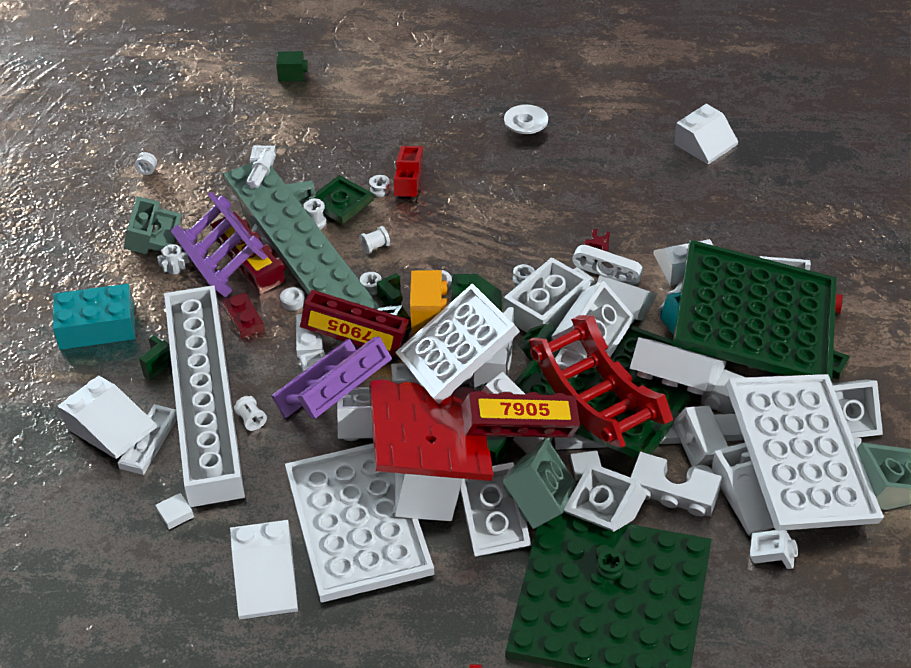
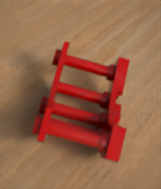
[529,315,673,448]

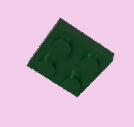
[308,175,374,225]

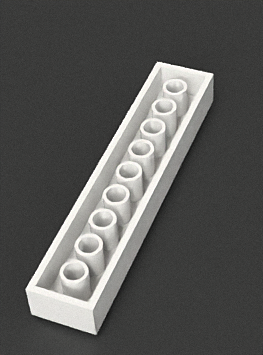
[164,285,245,507]

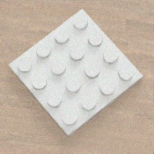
[396,284,520,404]

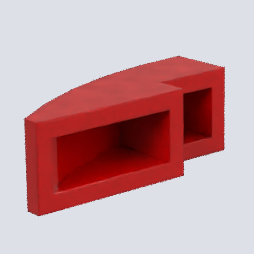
[394,146,423,197]

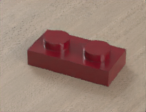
[222,292,265,339]

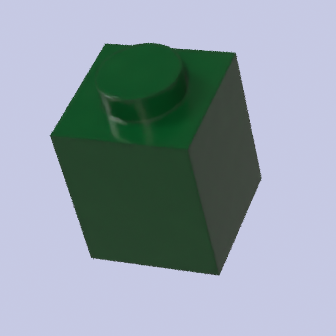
[276,51,308,81]

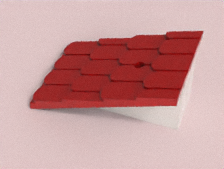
[369,380,494,521]

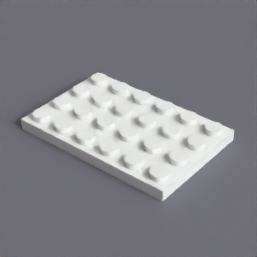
[725,374,884,531]
[285,444,435,603]

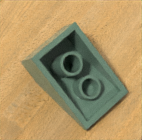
[503,437,576,529]
[857,443,911,510]

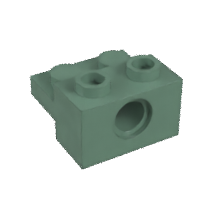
[123,196,182,254]

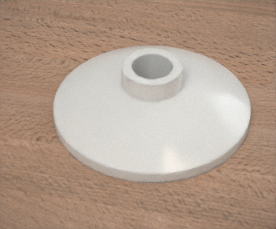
[504,105,548,134]

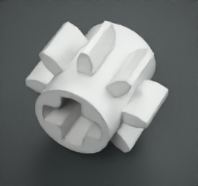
[157,244,189,274]

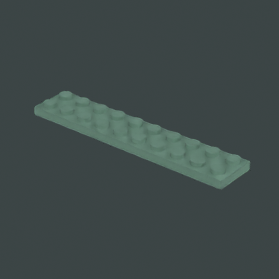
[223,160,380,309]

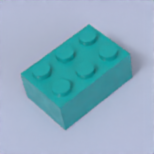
[53,283,135,350]

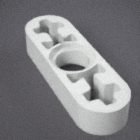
[572,245,643,285]

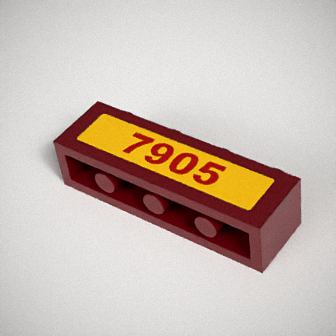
[210,212,285,295]
[300,290,409,358]
[462,391,580,438]

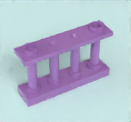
[171,191,267,297]
[271,337,392,419]

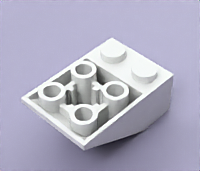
[712,443,774,536]

